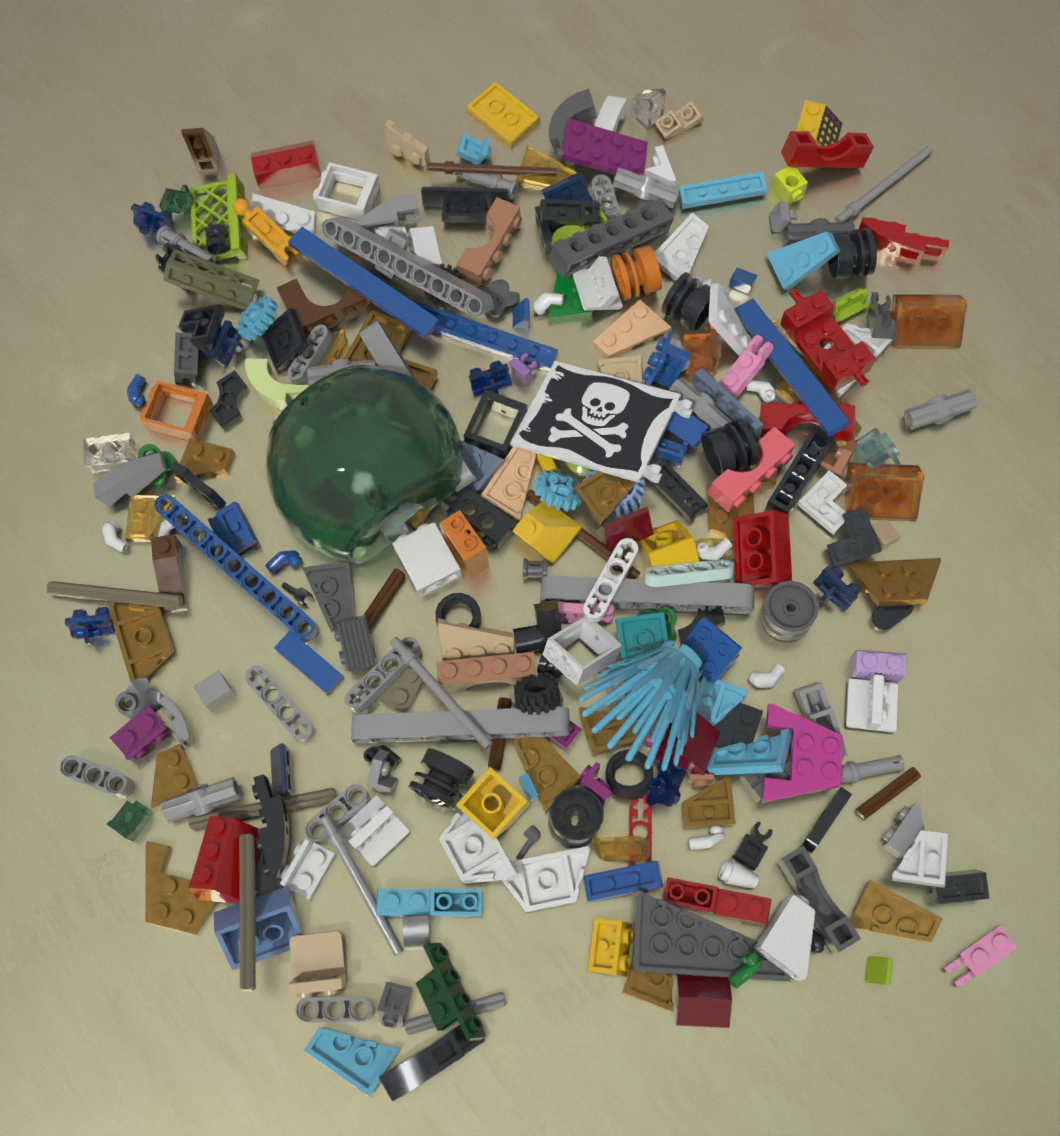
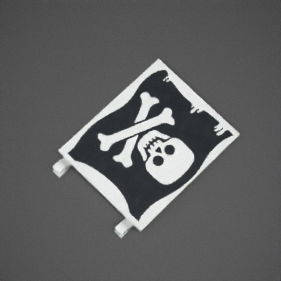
[510,361,693,483]

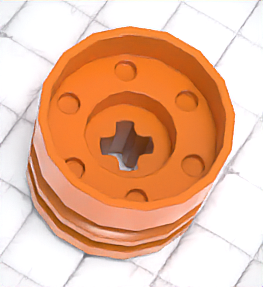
[611,245,662,301]

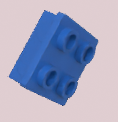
[642,331,690,388]
[683,617,742,684]

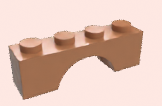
[456,197,522,286]
[436,652,536,692]

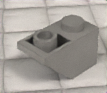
[882,803,925,862]

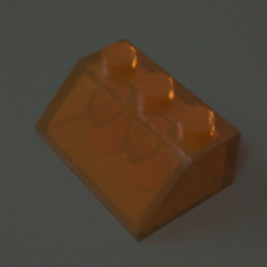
[891,294,967,346]
[845,462,924,519]

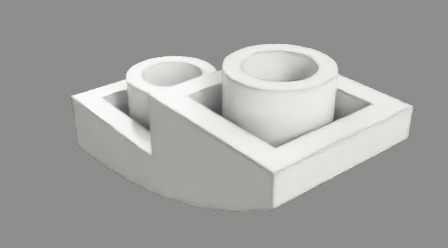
[594,96,628,132]

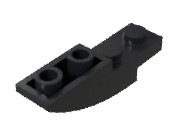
[252,774,289,880]
[378,1024,485,1102]

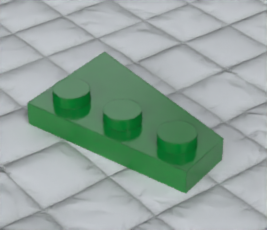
[548,271,592,322]

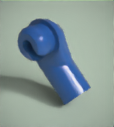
[127,374,146,406]
[265,550,302,573]

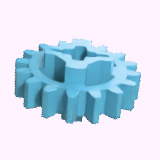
[237,295,278,341]
[533,470,582,511]

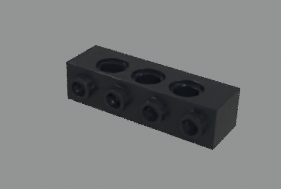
[764,427,835,515]
[432,471,516,551]

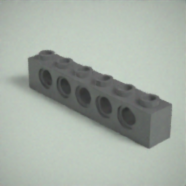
[549,198,674,278]

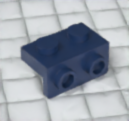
[541,172,593,201]

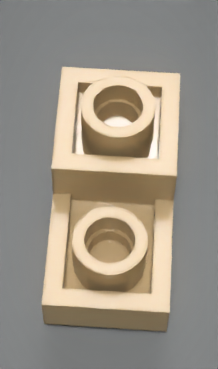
[654,101,704,139]

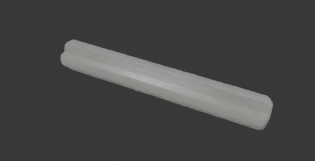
[404,992,506,1035]

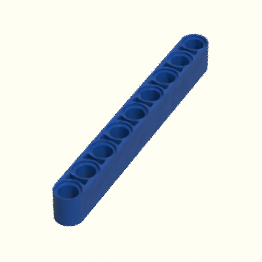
[154,494,319,640]

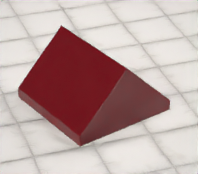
[597,506,654,553]
[656,712,720,776]
[676,974,732,1028]

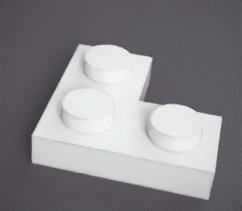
[798,470,847,535]

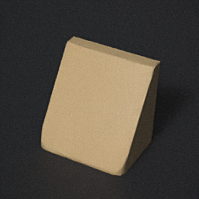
[872,518,901,550]

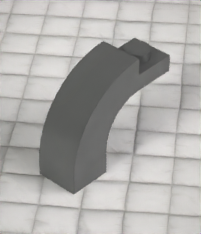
[549,89,598,167]

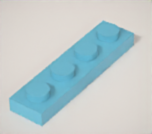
[678,171,768,209]

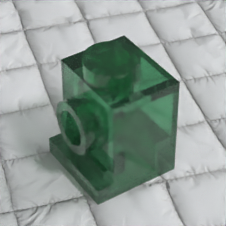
[107,800,152,842]

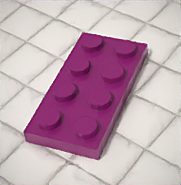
[560,118,648,175]

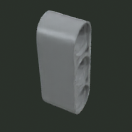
[59,755,134,799]
[305,784,370,844]
[295,997,376,1022]

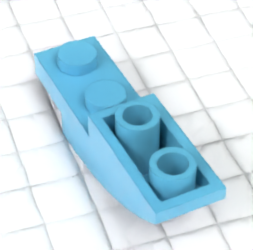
[376,889,482,917]

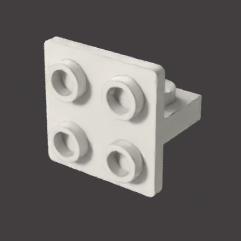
[573,257,623,310]
[846,674,898,733]
[340,796,409,866]

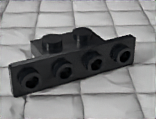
[421,187,508,223]

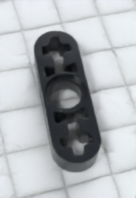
[801,786,852,853]

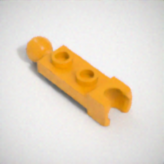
[233,198,300,266]

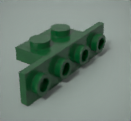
[415,943,486,1041]

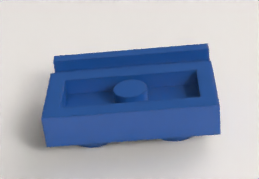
[207,501,258,554]

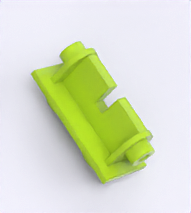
[832,288,869,323]

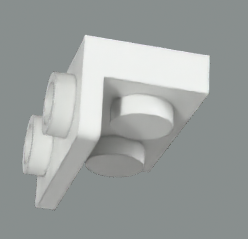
[280,838,336,901]

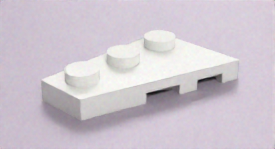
[250,193,316,235]
[655,213,709,281]
[709,283,752,356]

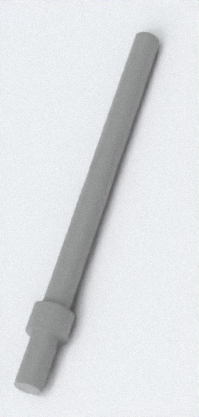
[835,146,933,223]
[390,637,493,749]
[320,814,403,956]

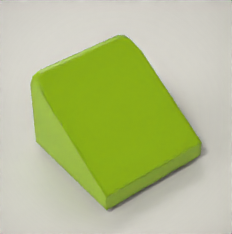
[865,956,893,986]

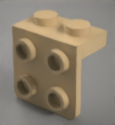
[288,931,346,998]

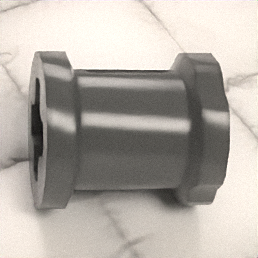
[523,558,547,579]

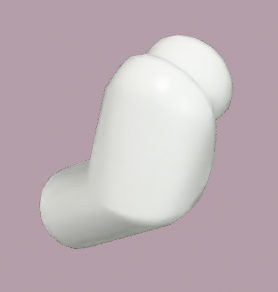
[533,292,564,315]
[746,380,777,403]
[697,538,732,560]

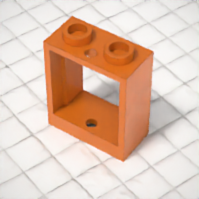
[140,380,213,440]
[440,510,489,579]

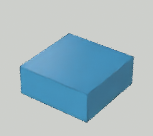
[519,773,539,804]

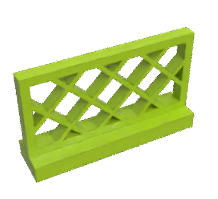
[190,173,248,261]

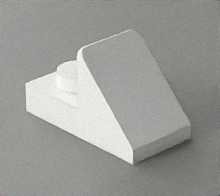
[644,145,676,188]

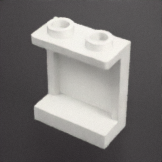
[392,522,462,598]

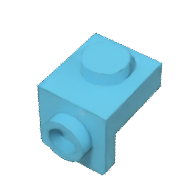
[456,134,492,164]

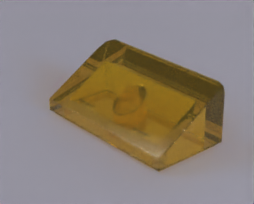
[317,329,348,366]
[592,836,649,861]

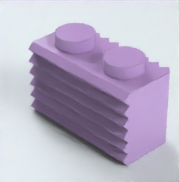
[850,649,906,683]

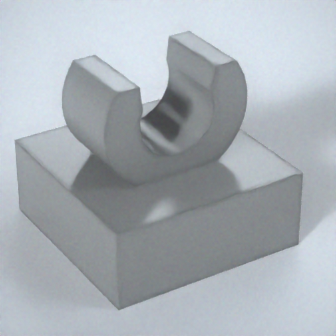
[769,201,797,233]

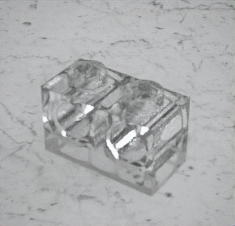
[83,432,137,473]

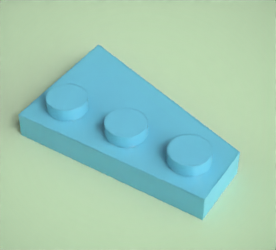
[766,231,840,291]
[707,728,792,775]
[304,1027,400,1098]

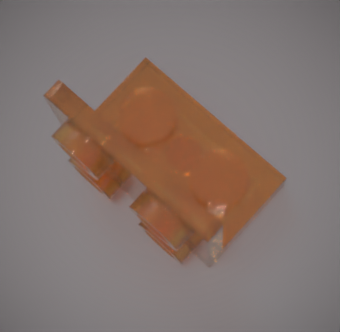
[683,320,721,379]

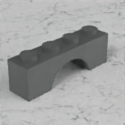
[777,845,861,954]

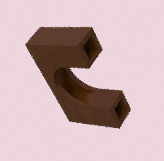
[276,252,377,338]

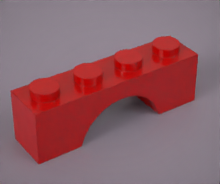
[781,131,874,168]
[759,402,856,441]

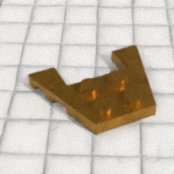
[706,468,777,539]
[145,841,217,935]

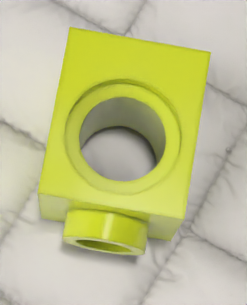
[772,167,808,204]

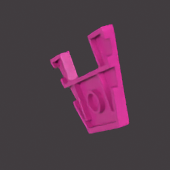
[762,703,843,803]

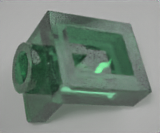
[159,184,193,215]

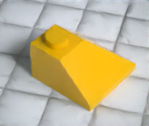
[513,501,582,564]

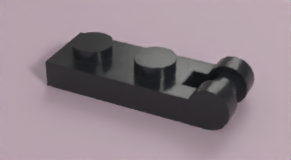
[540,199,601,227]
[648,459,708,522]

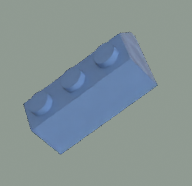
[214,886,304,970]

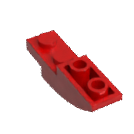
[858,217,950,263]
[663,877,771,926]

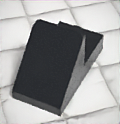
[535,206,565,255]

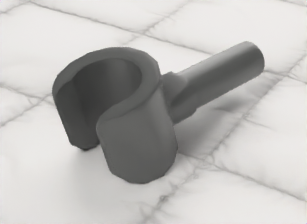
[281,582,313,606]
[516,825,541,860]

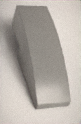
[354,194,420,233]
[93,453,166,507]
[794,682,848,757]

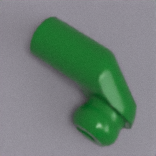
[728,952,762,989]

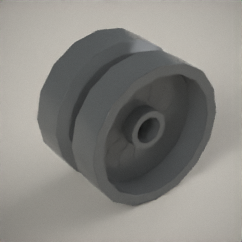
[760,581,819,641]

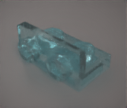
[853,428,901,470]

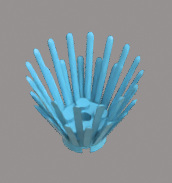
[579,640,703,771]

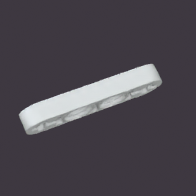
[583,538,638,623]

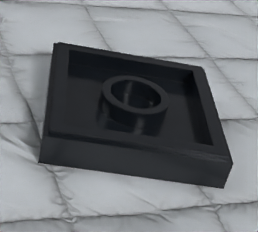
[262,308,310,371]

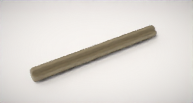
[47,581,183,608]
[188,788,337,830]
[239,834,256,992]

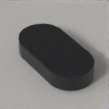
[870,605,914,632]

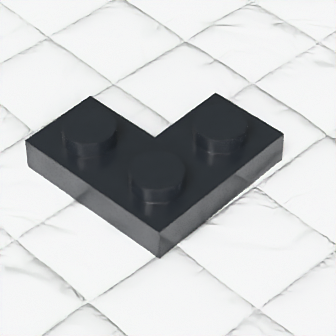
[827,507,881,567]

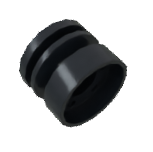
[827,228,877,280]
[661,272,710,333]
[701,418,759,477]
[408,748,474,811]
[548,787,604,848]

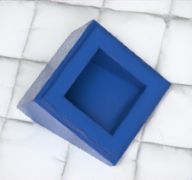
[729,267,757,294]
[512,298,530,329]

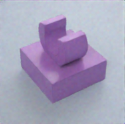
[508,353,537,385]

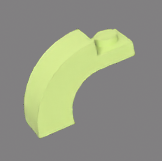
[245,358,313,411]

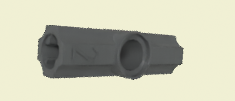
[786,218,855,244]

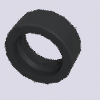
[435,593,482,629]
[605,749,654,800]

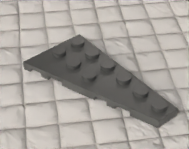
[632,890,790,981]

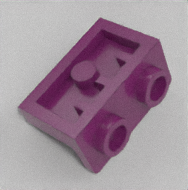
[109,705,168,760]
[579,762,612,809]

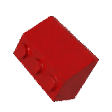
[251,140,321,190]
[733,510,792,588]
[189,816,261,904]

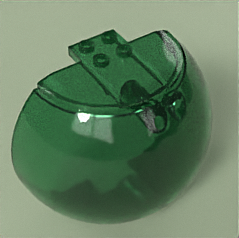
[266,364,462,564]

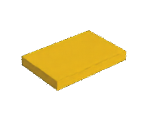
[466,81,540,147]

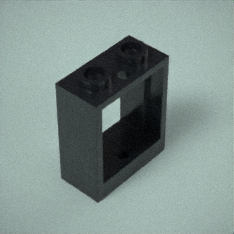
[463,389,528,459]

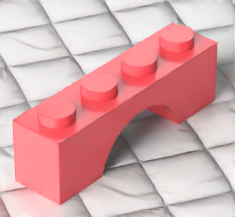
[708,427,795,512]

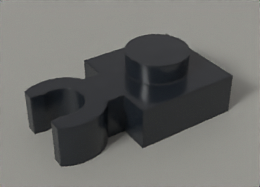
[732,821,773,870]

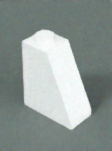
[753,894,815,981]

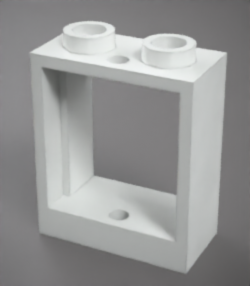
[313,162,380,220]
[542,617,622,686]

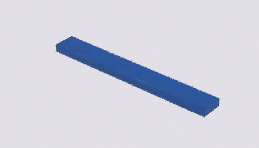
[288,227,440,339]
[734,299,849,437]
[385,300,558,371]

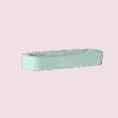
[644,559,734,587]

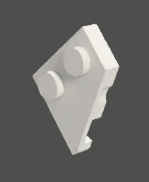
[892,830,948,887]

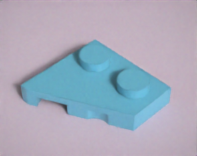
[691,676,749,726]

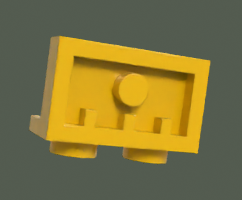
[588,918,633,977]

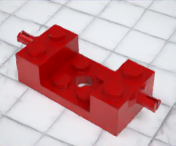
[780,288,876,393]

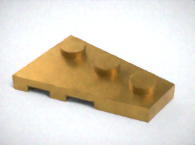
[512,737,581,812]

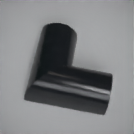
[178,304,225,351]
[513,600,562,654]

